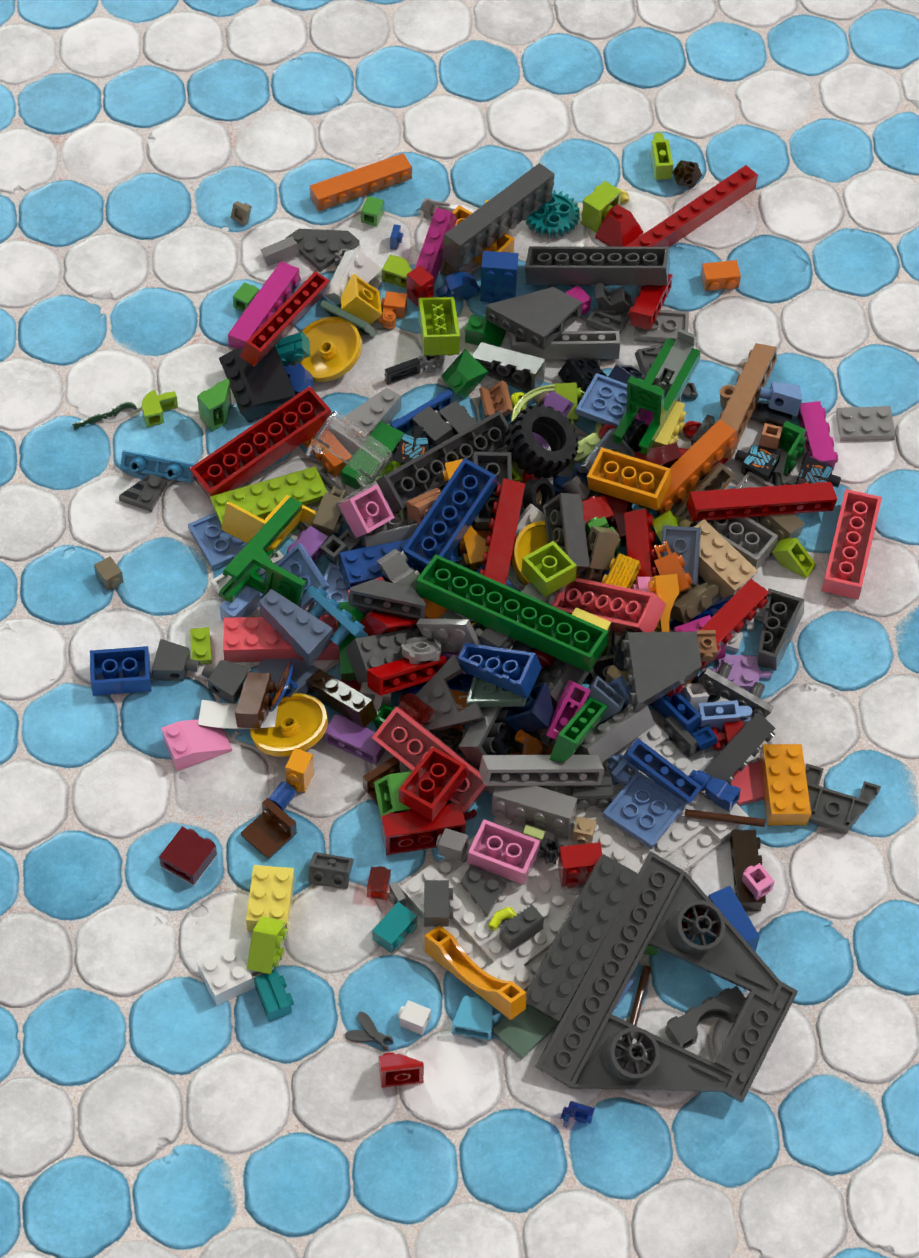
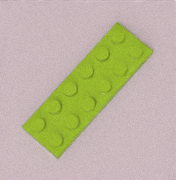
[210,466,328,527]

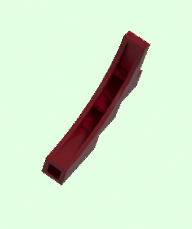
[599,442,681,547]

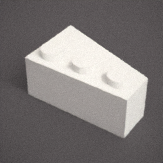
[324,249,382,305]

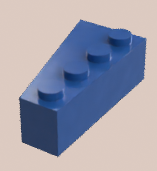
[458,643,542,699]

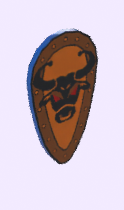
[268,660,298,712]

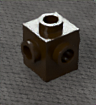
[673,160,702,187]

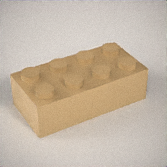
[694,519,758,602]

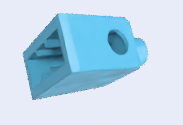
[452,992,493,1041]

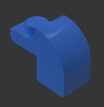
[436,272,480,301]
[284,362,314,395]

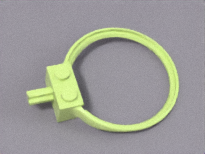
[511,384,602,472]

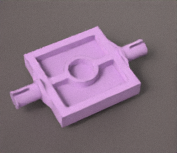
[705,655,771,691]

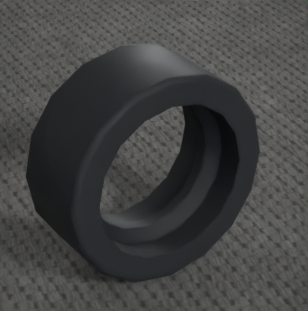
[522,479,556,513]

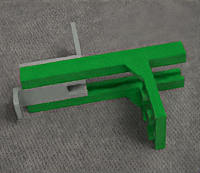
[613,329,701,456]

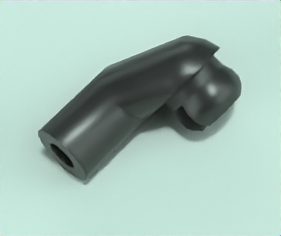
[772,472,792,486]

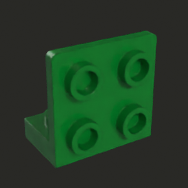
[779,421,807,476]

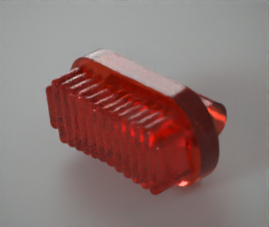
[398,693,434,724]

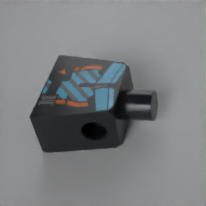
[393,426,430,466]
[734,444,781,482]
[795,453,841,488]

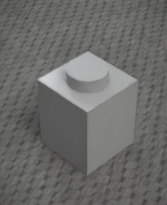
[436,828,469,862]

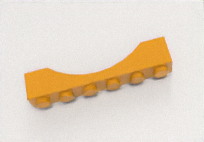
[443,458,488,571]
[648,574,691,684]
[424,925,526,1020]

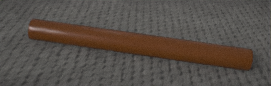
[684,809,766,827]
[624,965,651,1043]

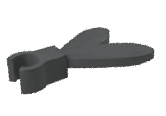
[345,1012,394,1050]

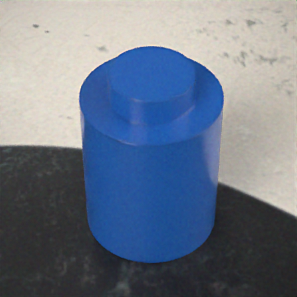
[268,781,297,811]

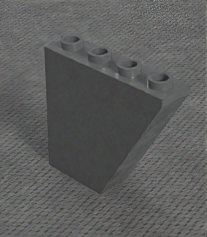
[486,287,582,350]
[621,632,702,712]

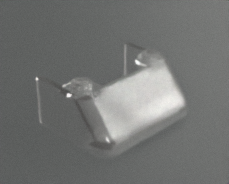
[306,411,392,487]

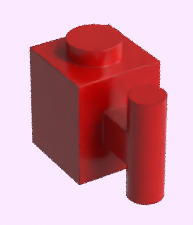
[711,721,744,751]

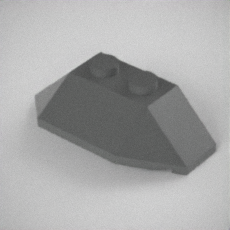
[349,579,426,622]

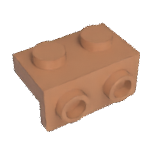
[479,380,513,418]

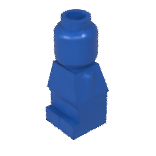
[689,770,741,812]

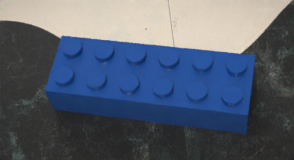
[403,458,498,569]
[338,539,459,592]

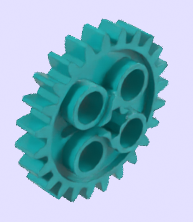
[526,190,580,238]

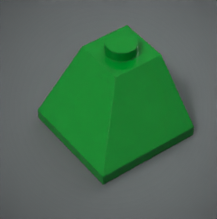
[465,314,507,347]
[441,349,489,399]

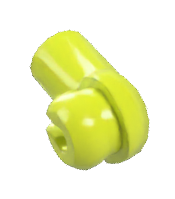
[488,907,517,931]

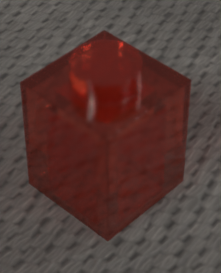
[367,866,391,900]

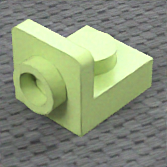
[522,824,545,843]

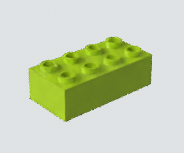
[418,297,460,356]

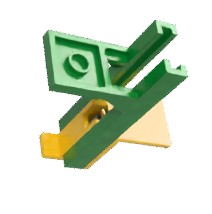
[219,495,316,607]

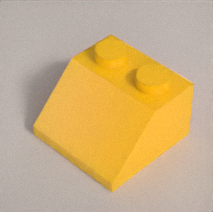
[340,274,382,324]

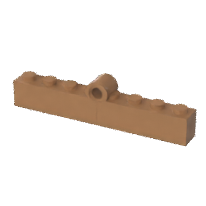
[719,343,777,459]

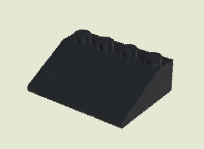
[219,345,296,423]

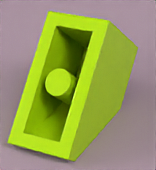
[382,254,412,289]
[772,538,816,578]

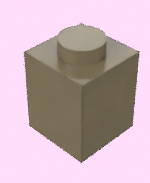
[94,556,123,591]

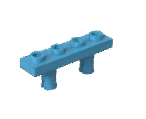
[120,450,195,483]
[306,586,368,646]

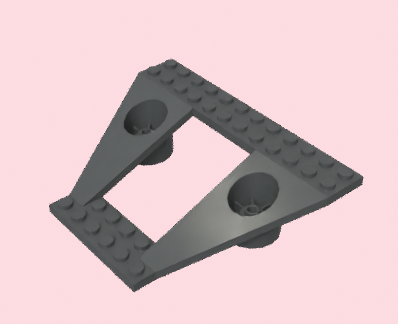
[535,851,798,1103]

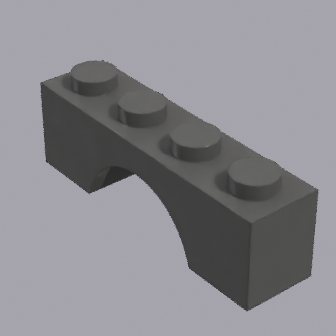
[665,986,746,1049]

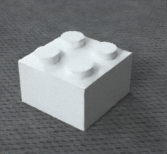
[197,944,254,1006]

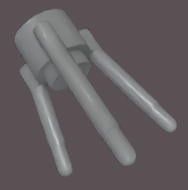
[421,198,454,220]

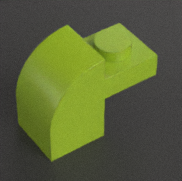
[142,390,178,427]
[653,510,681,543]

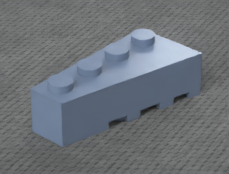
[259,589,333,667]

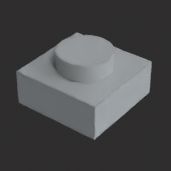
[388,881,406,907]

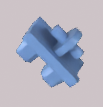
[607,753,640,786]

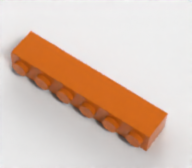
[310,153,412,211]
[653,419,738,515]

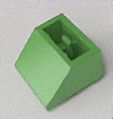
[197,378,231,432]
[374,771,413,817]

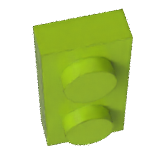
[190,627,212,665]

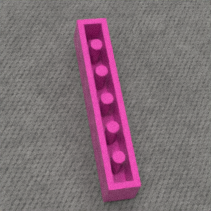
[228,261,301,349]

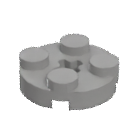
[402,637,441,664]

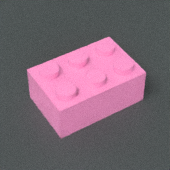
[467,819,540,885]

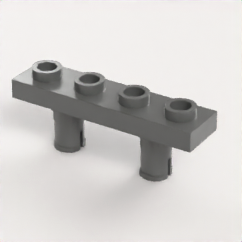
[697,662,774,718]

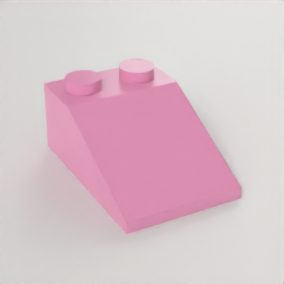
[161,719,232,771]

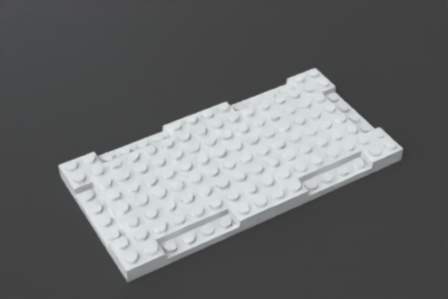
[400,721,749,992]

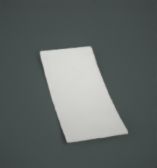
[198,700,278,729]

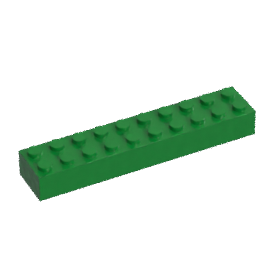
[416,554,608,672]

